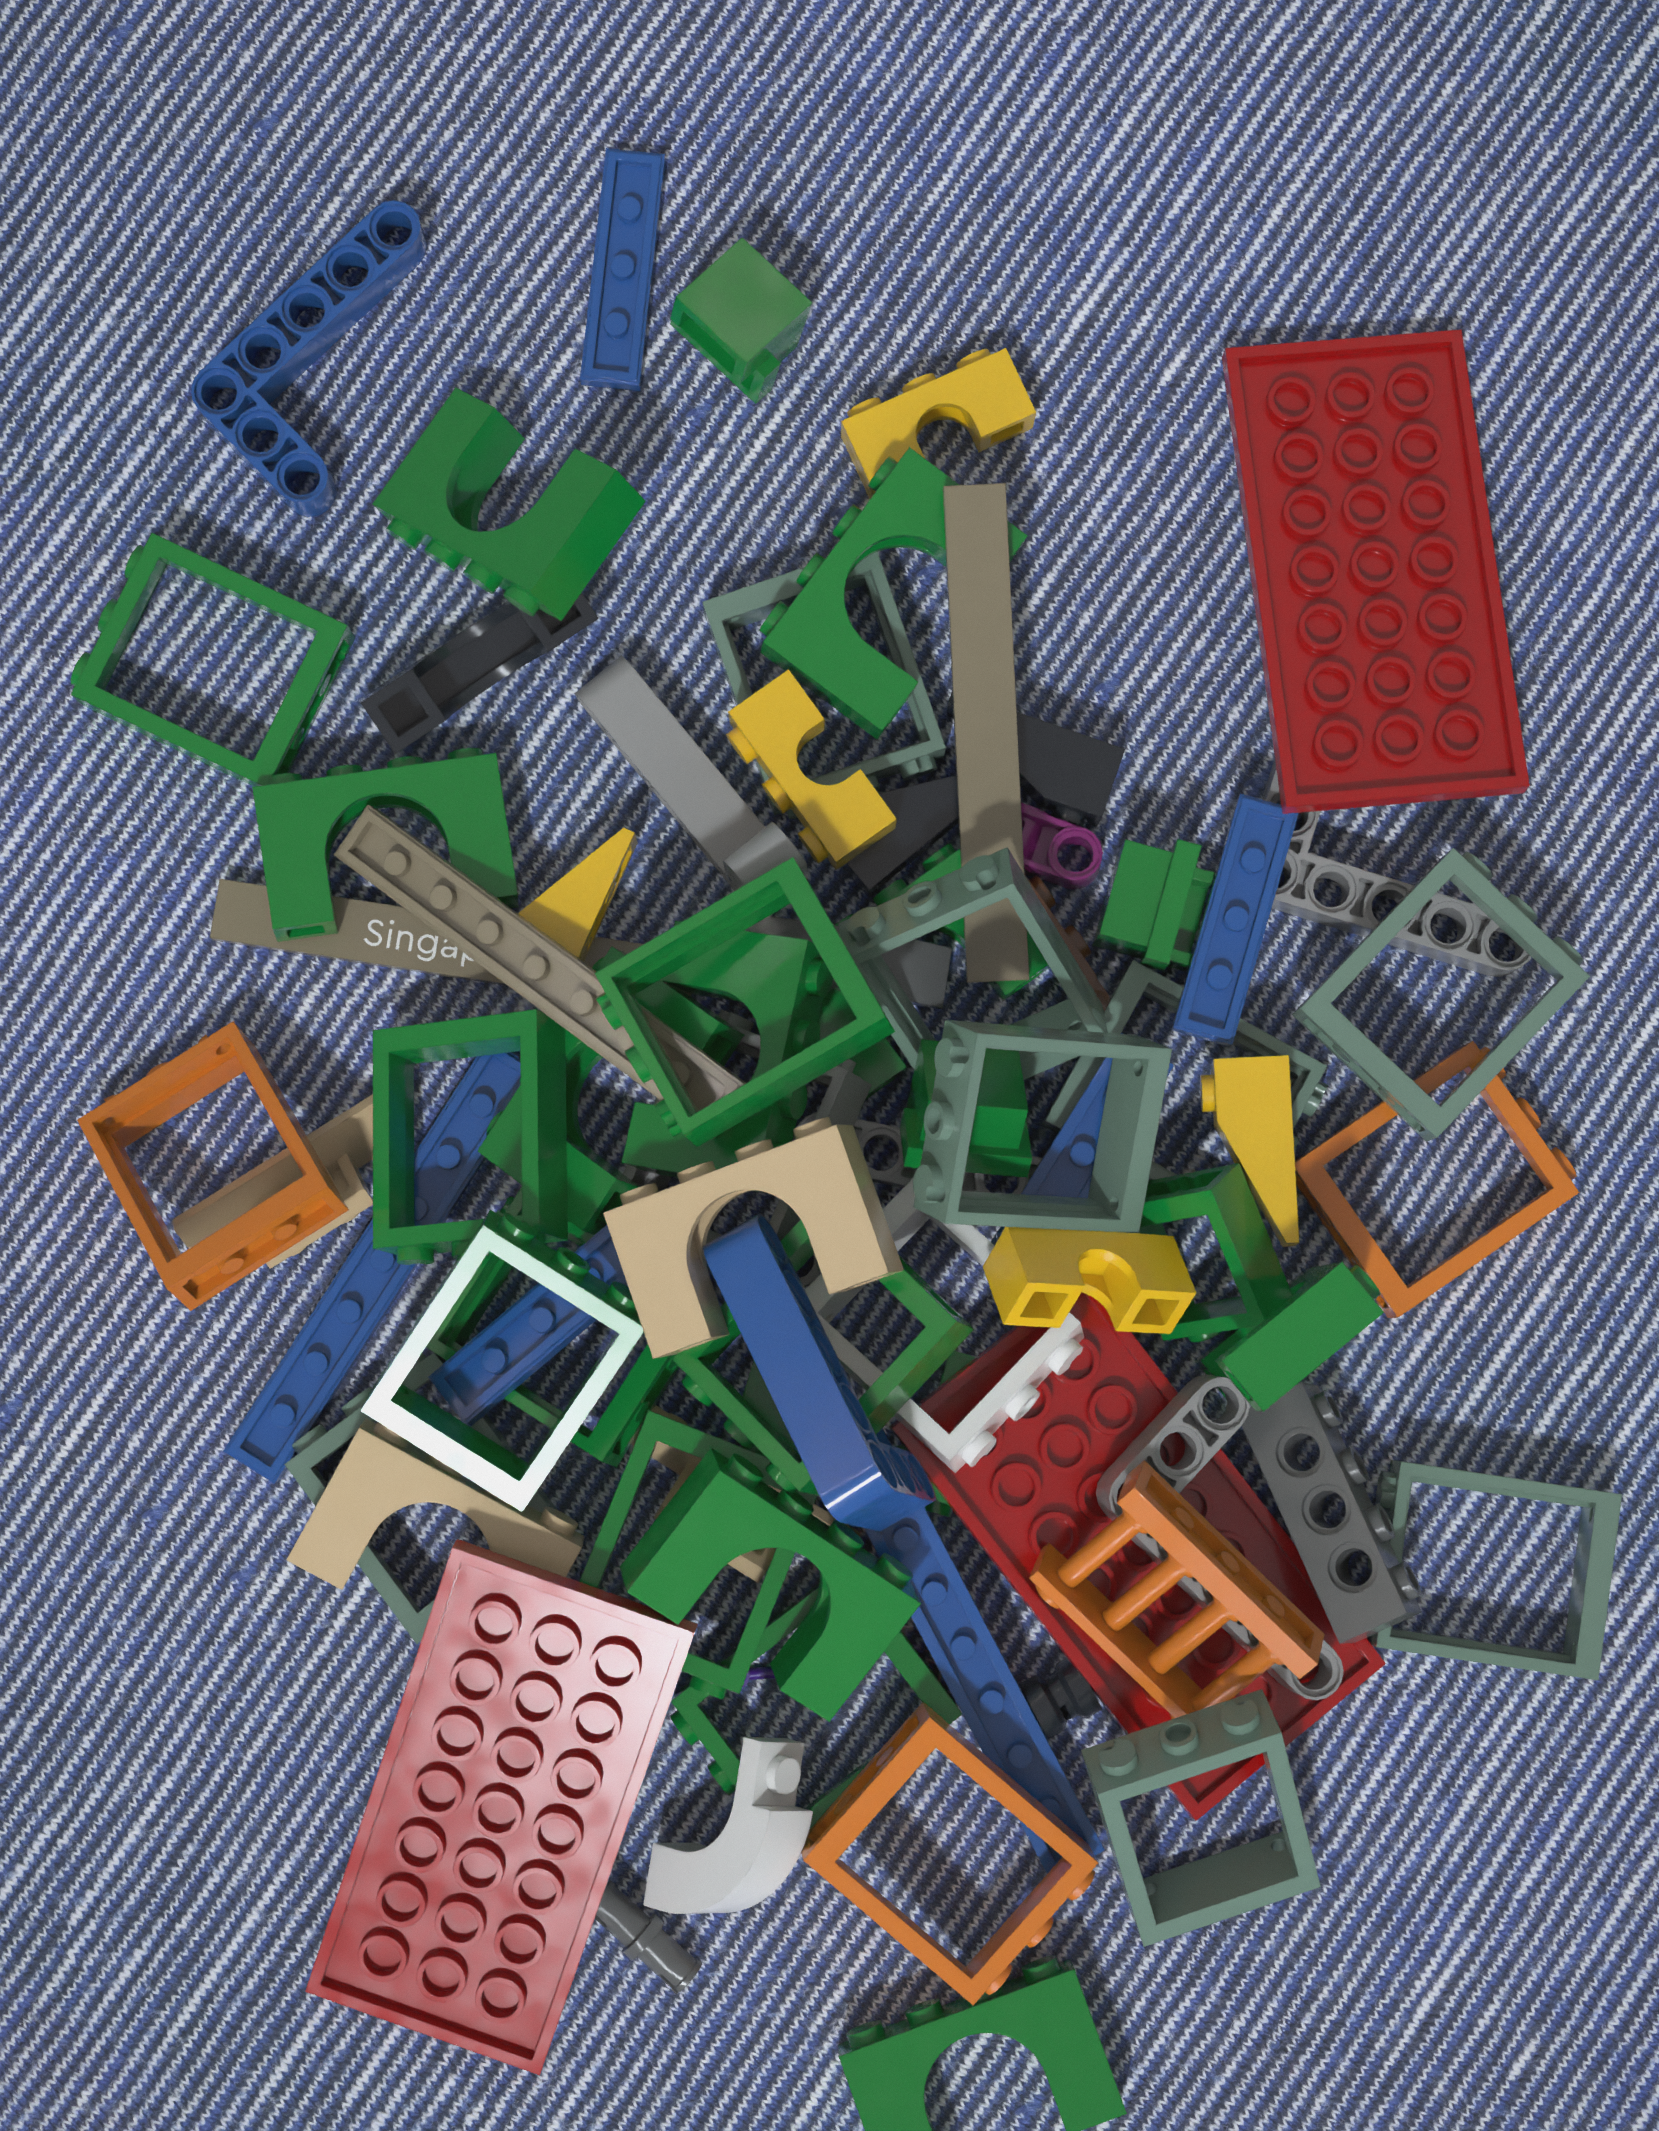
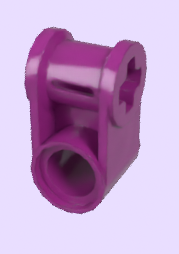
[1021,803,1103,890]

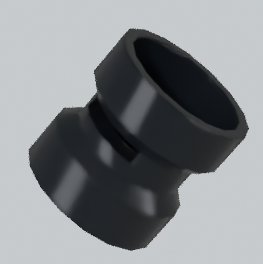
[1019,1658,1102,1739]

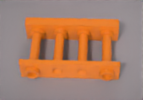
[1029,1460,1325,1719]

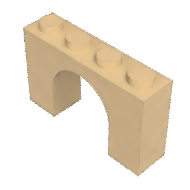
[603,1117,904,1359]
[287,1418,585,1590]

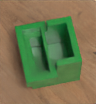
[670,238,812,404]
[1092,839,1215,971]
[900,1039,1032,1178]

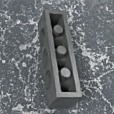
[1242,1382,1422,1644]

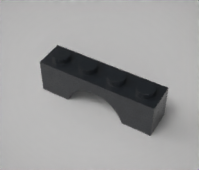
[359,593,599,754]

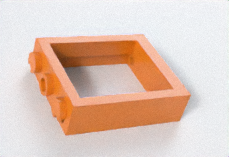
[77,1021,349,1311]
[1295,1041,1580,1318]
[801,1702,1098,2005]

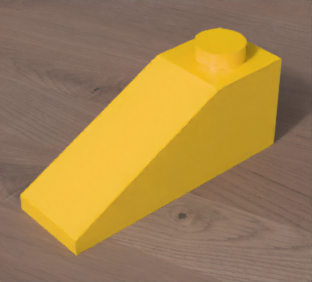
[496,827,638,980]
[1200,1055,1299,1247]

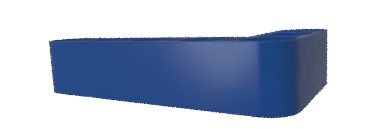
[191,200,427,517]
[703,1214,936,1532]

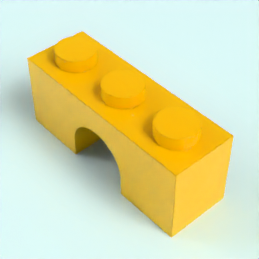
[841,348,1036,499]
[726,669,897,870]
[983,1227,1197,1334]

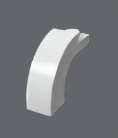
[643,1737,813,1914]

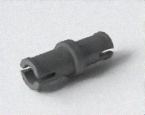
[595,1880,702,1994]

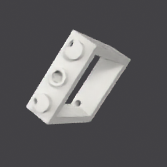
[805,1177,1084,1473]

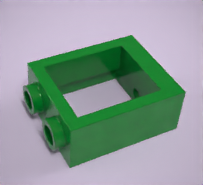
[1125,1163,1292,1342]

